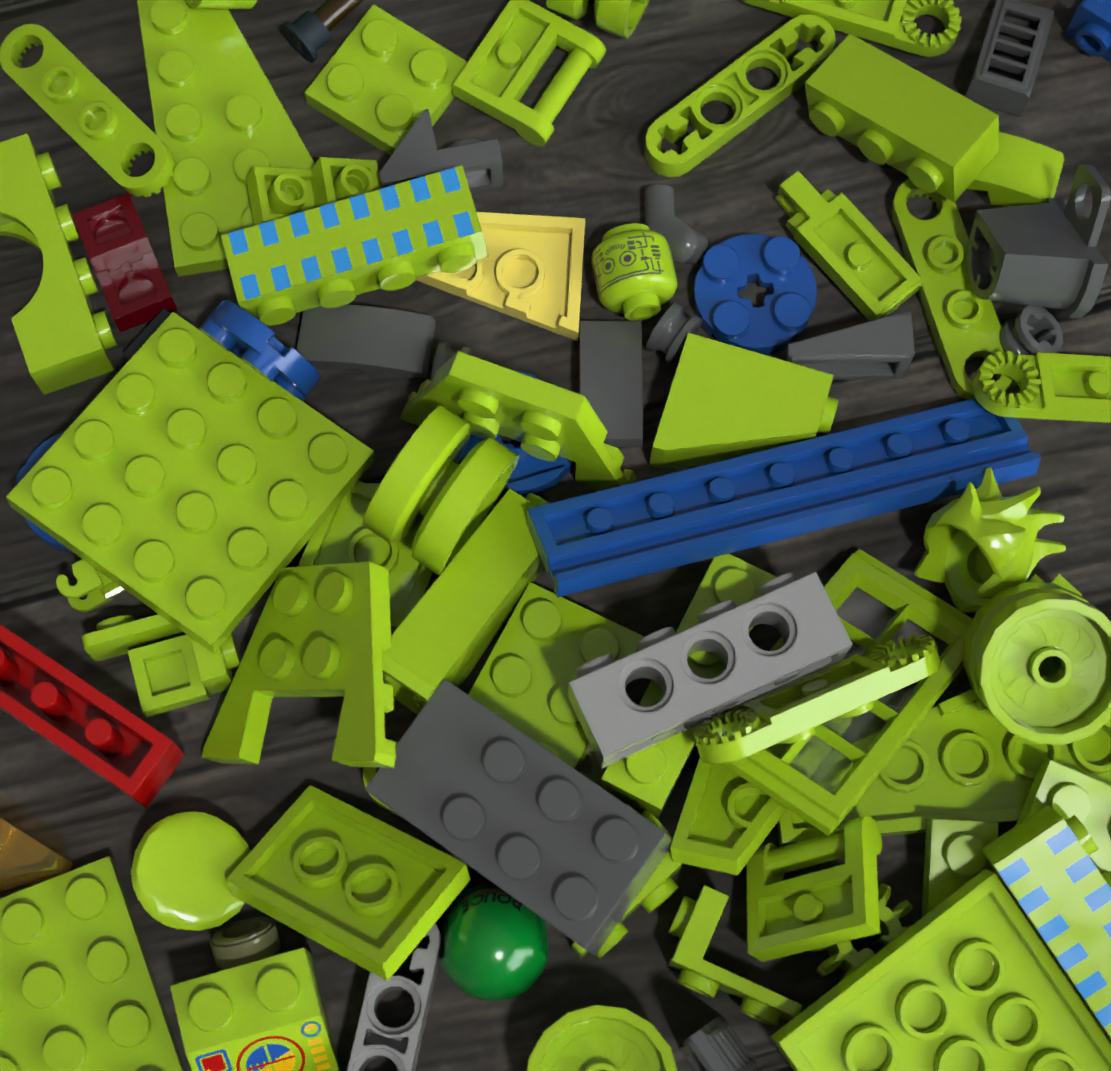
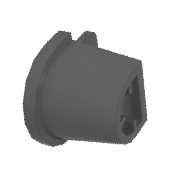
[967,164,1111,318]

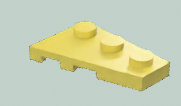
[416,212,585,341]

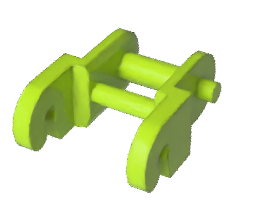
[56,559,126,612]

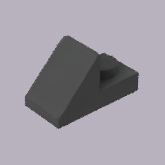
[379,109,503,193]

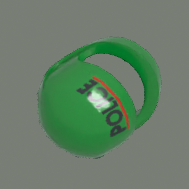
[440,882,549,1002]

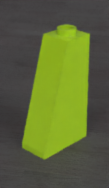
[382,489,550,715]

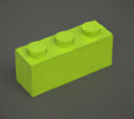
[805,34,999,203]

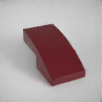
[72,193,177,333]

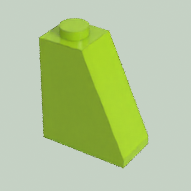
[649,333,839,470]

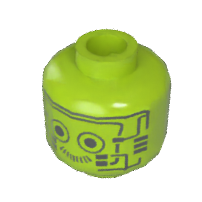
[591,223,678,321]

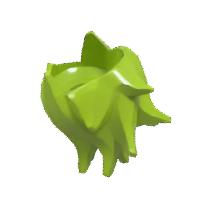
[913,467,1066,614]

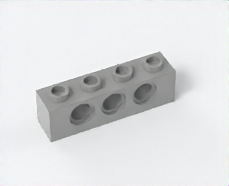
[568,572,853,769]

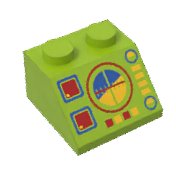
[170,948,342,1071]

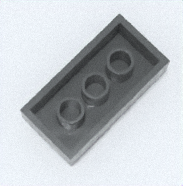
[364,678,672,956]

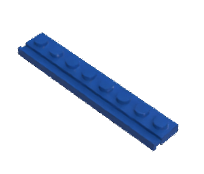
[527,392,1041,598]

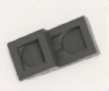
[296,304,436,379]
[579,321,643,447]

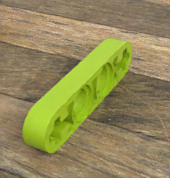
[644,14,836,178]

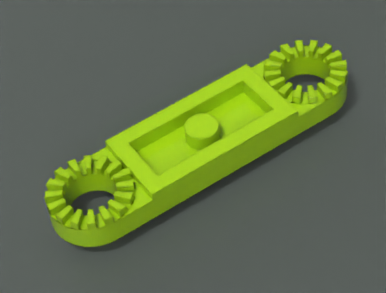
[742,0,962,57]
[0,24,176,198]
[890,179,1013,401]
[972,350,1111,423]
[693,634,941,764]

